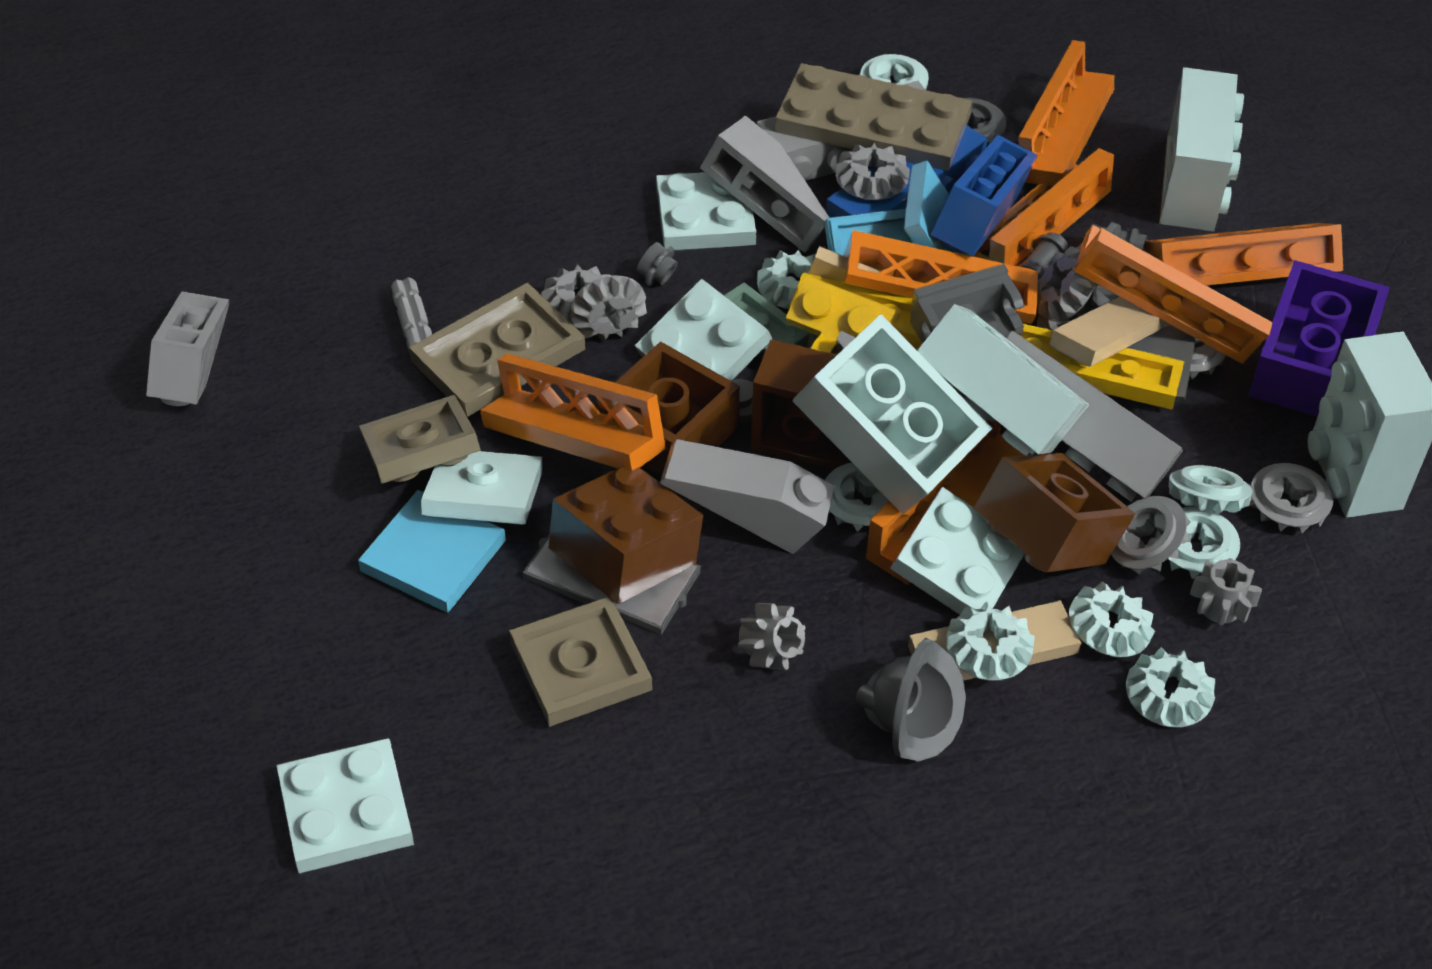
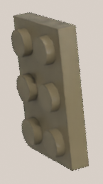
[409,283,585,417]

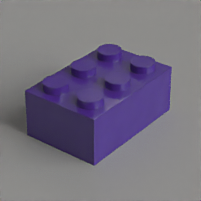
[1248,260,1390,417]

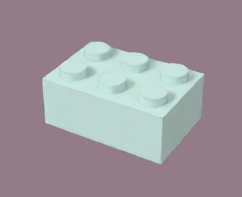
[1160,67,1244,231]
[917,304,1089,455]
[792,314,992,514]
[1308,331,1432,518]

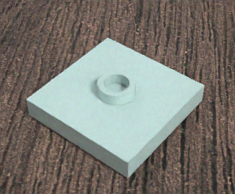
[421,451,542,524]

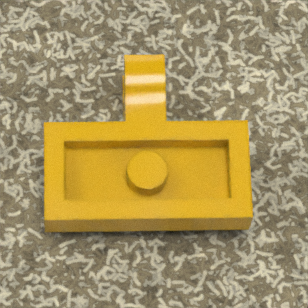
[785,274,896,355]

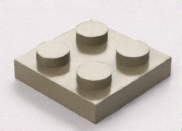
[359,395,481,483]
[509,597,652,727]

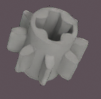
[1190,558,1262,625]
[738,603,806,670]

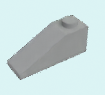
[700,116,829,253]
[146,292,229,406]
[660,439,835,554]

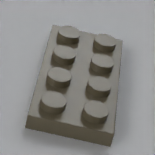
[775,63,972,171]

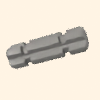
[391,277,432,353]

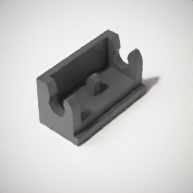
[910,264,1024,344]

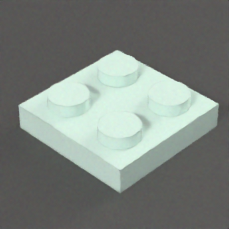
[657,172,756,250]
[635,279,772,380]
[890,487,1025,615]
[277,738,414,873]

